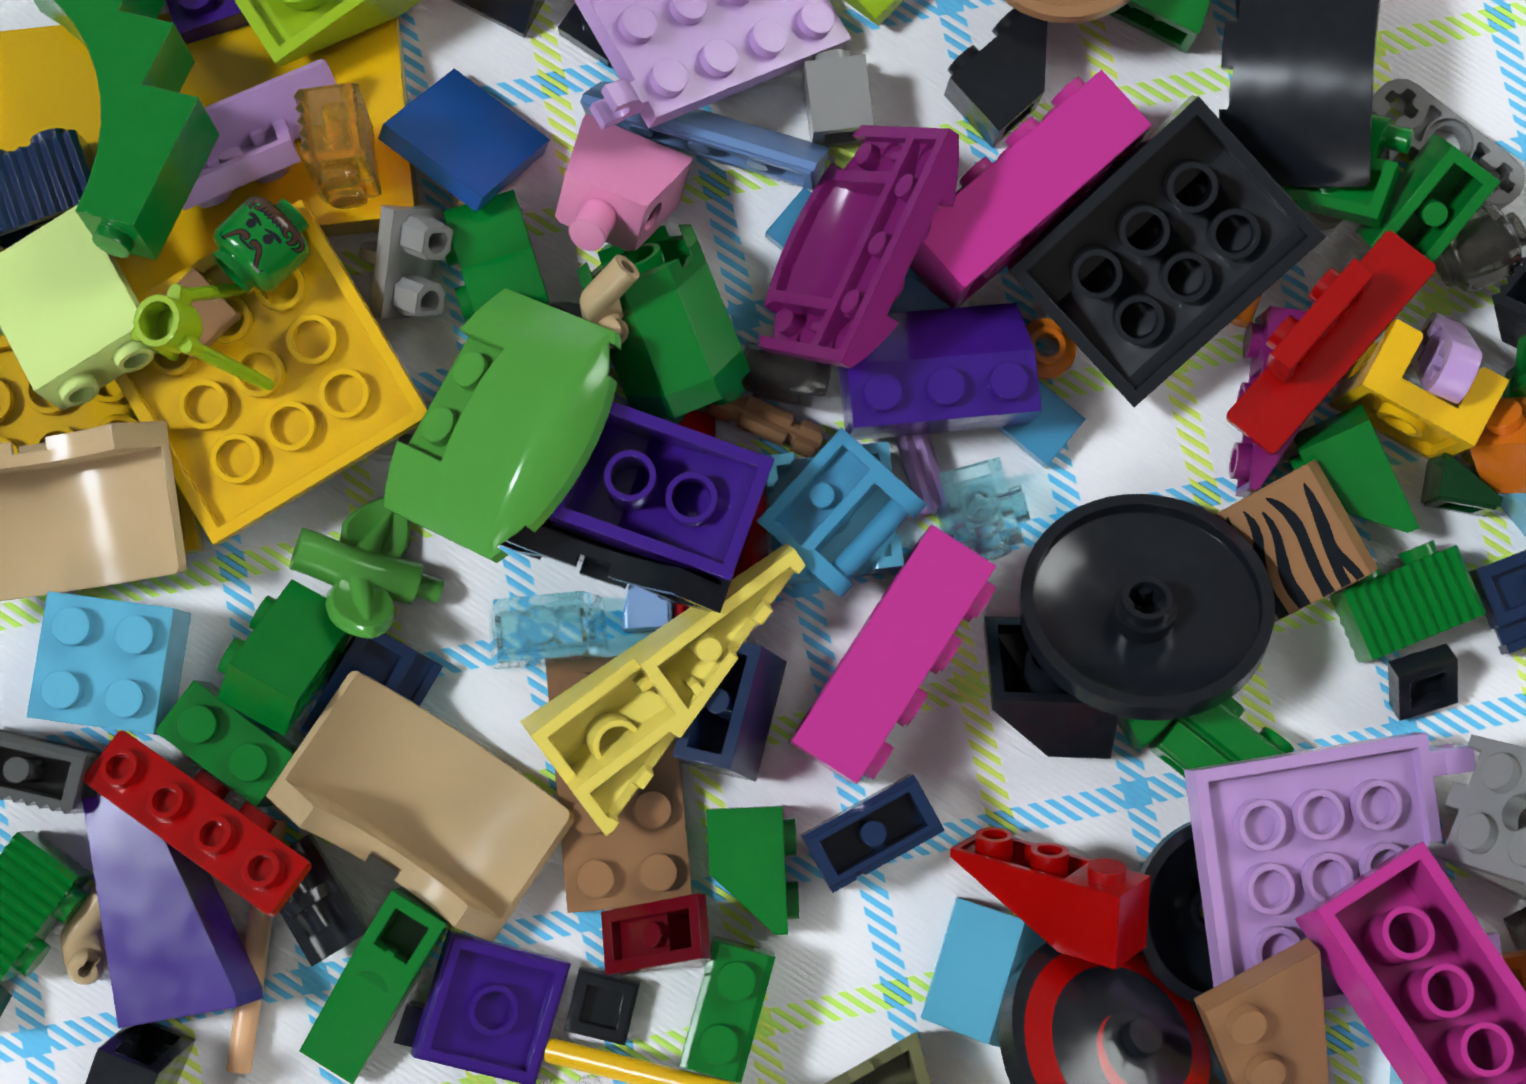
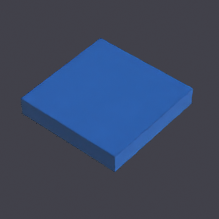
[378,68,550,212]

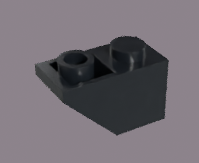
[944,8,1048,147]

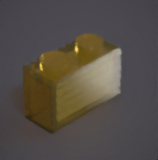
[294,82,382,209]

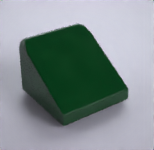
[1421,452,1502,516]

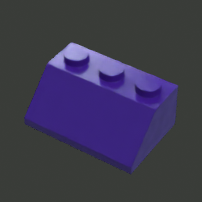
[838,303,1042,440]

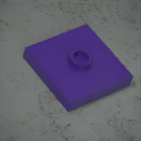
[410,930,571,1084]

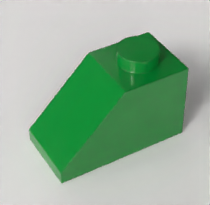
[1289,403,1420,533]

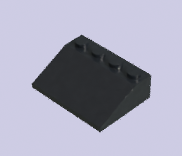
[1008,95,1326,408]

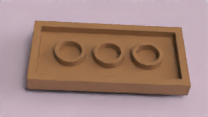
[545,656,692,913]

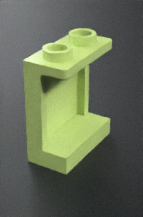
[0,205,158,410]

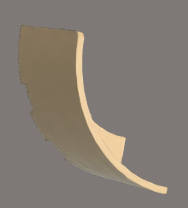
[0,420,187,601]
[266,671,575,942]

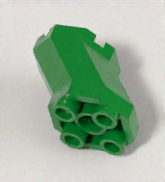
[577,224,751,424]

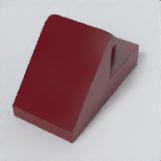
[601,893,711,975]

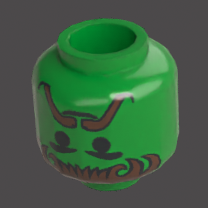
[212,196,310,292]

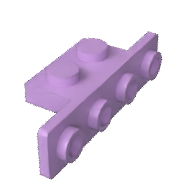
[94,59,349,210]

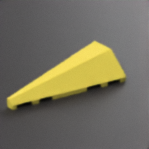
[520,543,806,836]

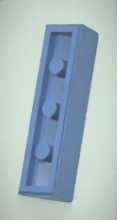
[580,81,829,190]

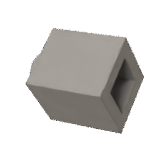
[802,49,875,147]

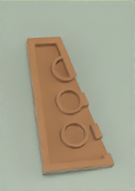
[1194,937,1329,1084]

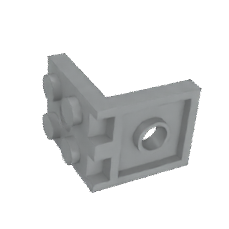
[1428,734,1526,900]

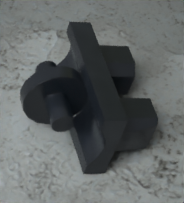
[280,834,368,966]

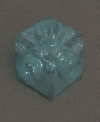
[937,457,1031,561]

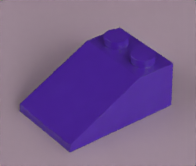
[548,401,775,582]

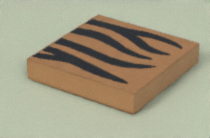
[1215,459,1379,623]

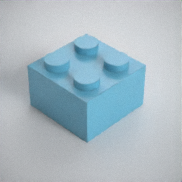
[26,591,191,735]

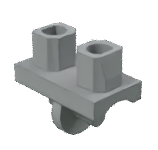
[359,204,453,320]

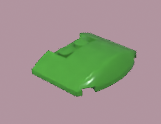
[383,288,621,563]

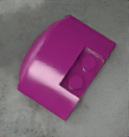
[758,125,959,368]

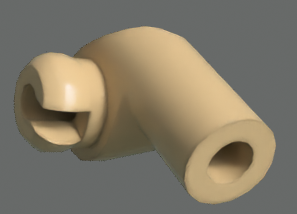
[579,255,640,349]
[60,886,107,985]

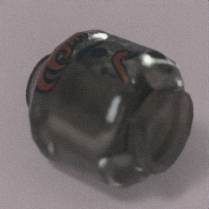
[1434,202,1526,293]

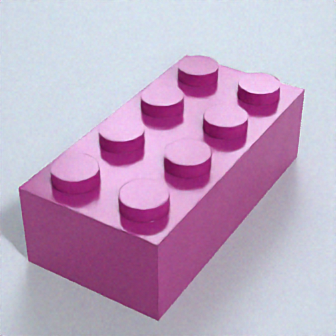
[910,69,1152,308]
[788,524,997,784]
[1295,841,1526,1084]

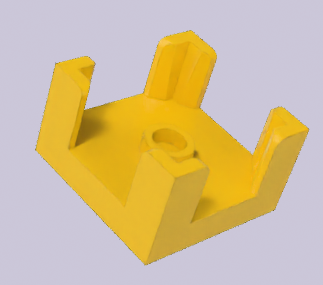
[1328,319,1510,460]

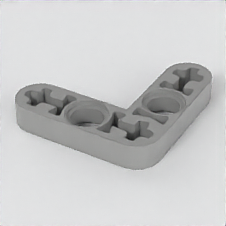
[1302,78,1525,231]

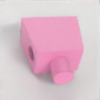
[555,113,693,251]

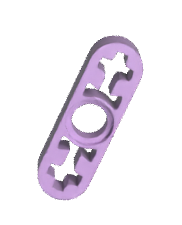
[1411,312,1482,404]

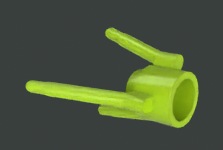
[131,284,274,391]

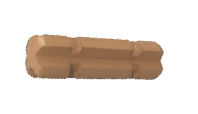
[706,395,825,458]

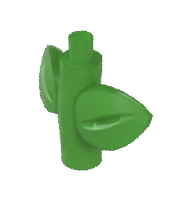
[289,496,444,639]

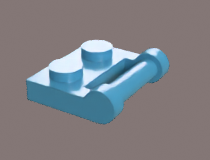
[757,427,927,599]

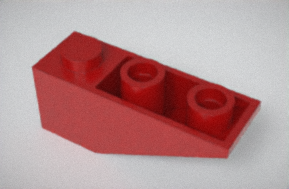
[950,827,1151,970]

